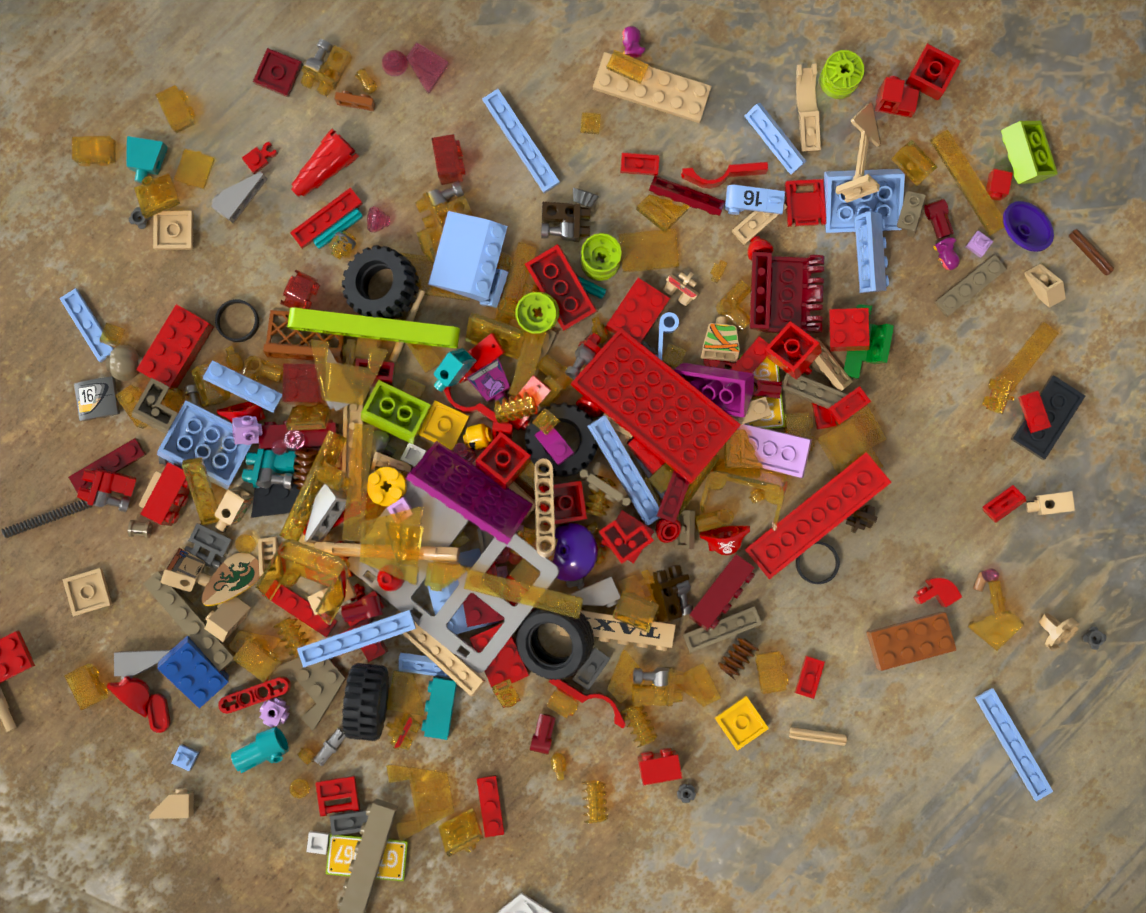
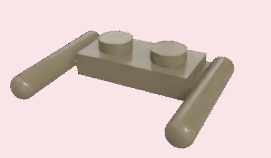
[579,470,631,507]

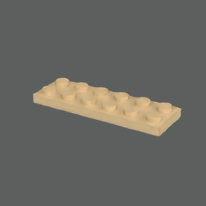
[593,52,711,123]

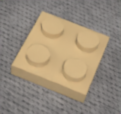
[153,211,194,250]
[62,568,112,617]

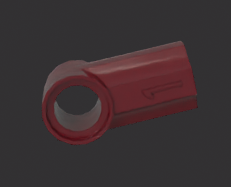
[924,199,954,240]
[752,378,782,399]
[341,595,383,622]
[530,713,556,755]

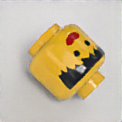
[463,423,493,451]

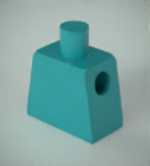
[126,136,168,184]
[434,348,477,392]

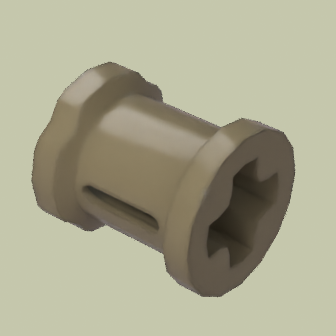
[128,520,152,538]

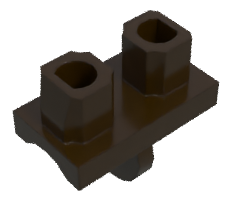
[845,505,878,533]

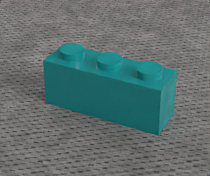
[422,677,457,740]

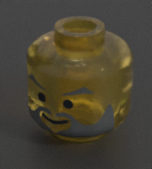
[329,231,357,260]

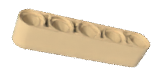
[534,459,555,558]

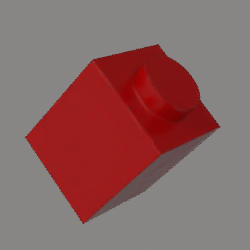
[985,169,1013,201]

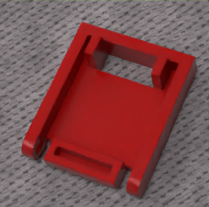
[784,179,826,227]

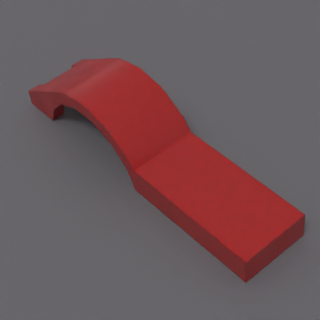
[681,162,768,189]
[444,386,512,425]
[549,679,626,729]

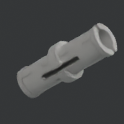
[313,728,346,766]

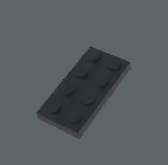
[1011,375,1085,460]

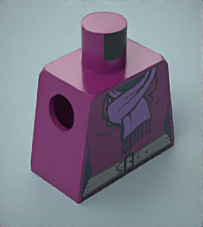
[467,359,510,408]

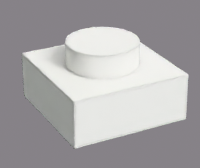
[400,443,427,467]
[306,831,330,854]

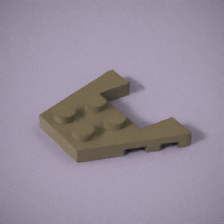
[264,657,346,731]

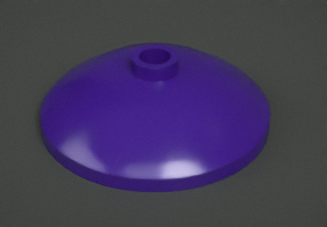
[1003,201,1054,252]
[544,523,597,581]

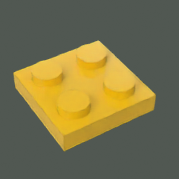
[418,400,469,451]
[714,696,769,751]

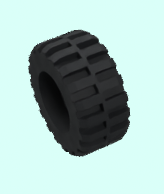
[342,245,419,319]
[525,402,598,477]
[342,663,389,741]

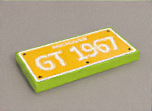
[738,355,785,429]
[326,833,408,881]

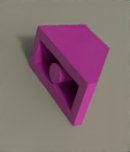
[535,423,574,466]

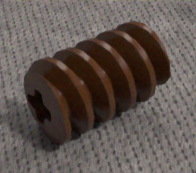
[293,448,319,491]
[718,637,759,681]

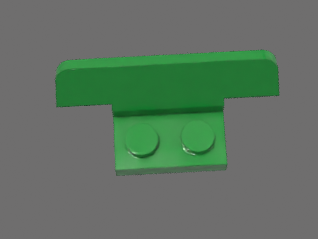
[844,304,894,379]

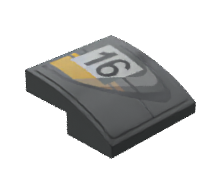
[74,376,120,421]

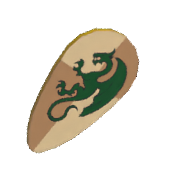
[202,552,260,606]

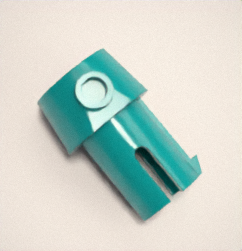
[231,727,289,774]

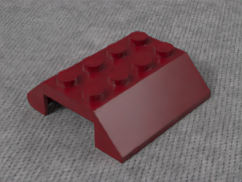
[749,252,825,334]

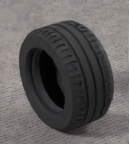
[516,601,594,680]

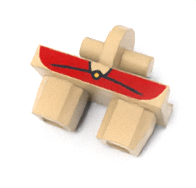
[664,272,699,306]

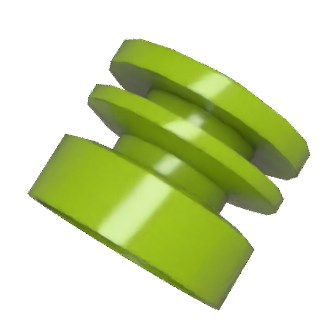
[819,50,864,99]
[581,233,622,281]
[516,292,559,333]

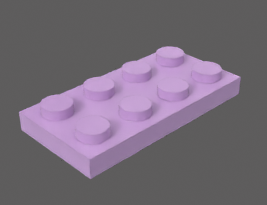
[728,424,812,478]

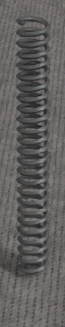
[1,500,92,538]

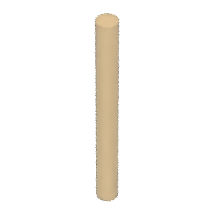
[389,289,425,362]

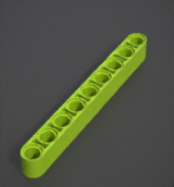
[287,308,460,348]

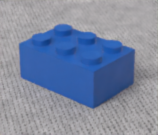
[157,635,229,708]

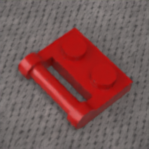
[315,776,360,817]

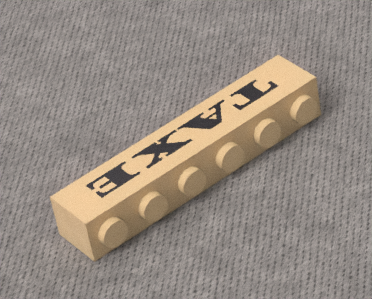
[556,610,675,651]

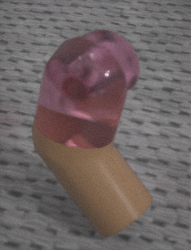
[973,568,999,592]

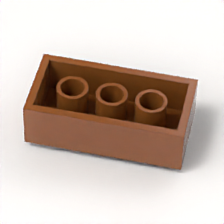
[866,612,957,671]

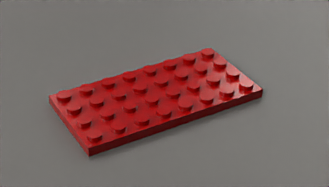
[571,328,741,484]

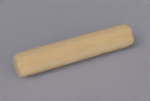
[789,727,847,746]

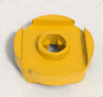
[367,467,407,507]

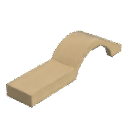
[796,64,821,152]

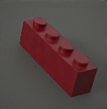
[259,419,339,450]
[689,554,755,632]

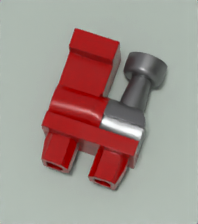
[565,333,605,380]
[77,468,136,512]

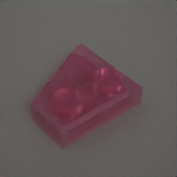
[406,42,449,94]

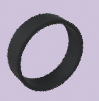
[215,299,259,342]
[796,542,840,584]

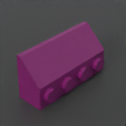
[673,363,754,417]

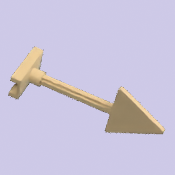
[836,102,880,203]

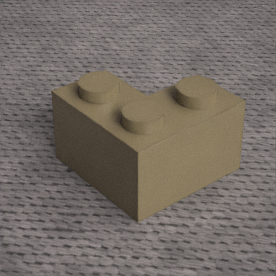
[132,378,178,434]

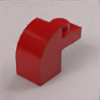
[913,578,962,607]

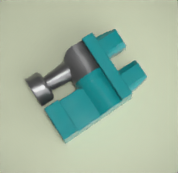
[242,448,298,489]

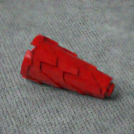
[291,128,359,197]

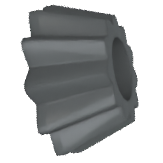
[573,187,599,207]

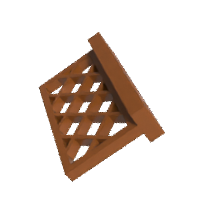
[263,310,344,363]

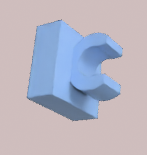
[172,744,199,771]

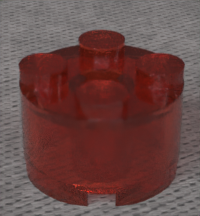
[280,269,320,309]

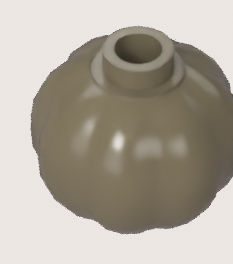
[106,345,143,381]

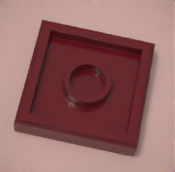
[253,48,303,97]

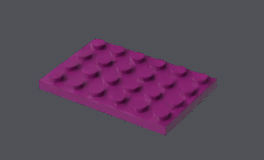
[406,441,533,545]

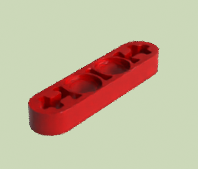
[218,676,291,714]

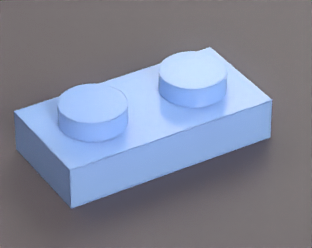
[479,269,508,308]

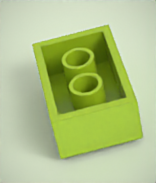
[1001,121,1058,184]
[361,380,431,444]

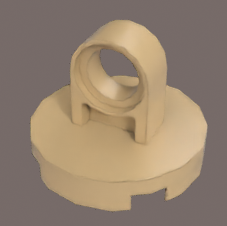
[1039,613,1079,651]

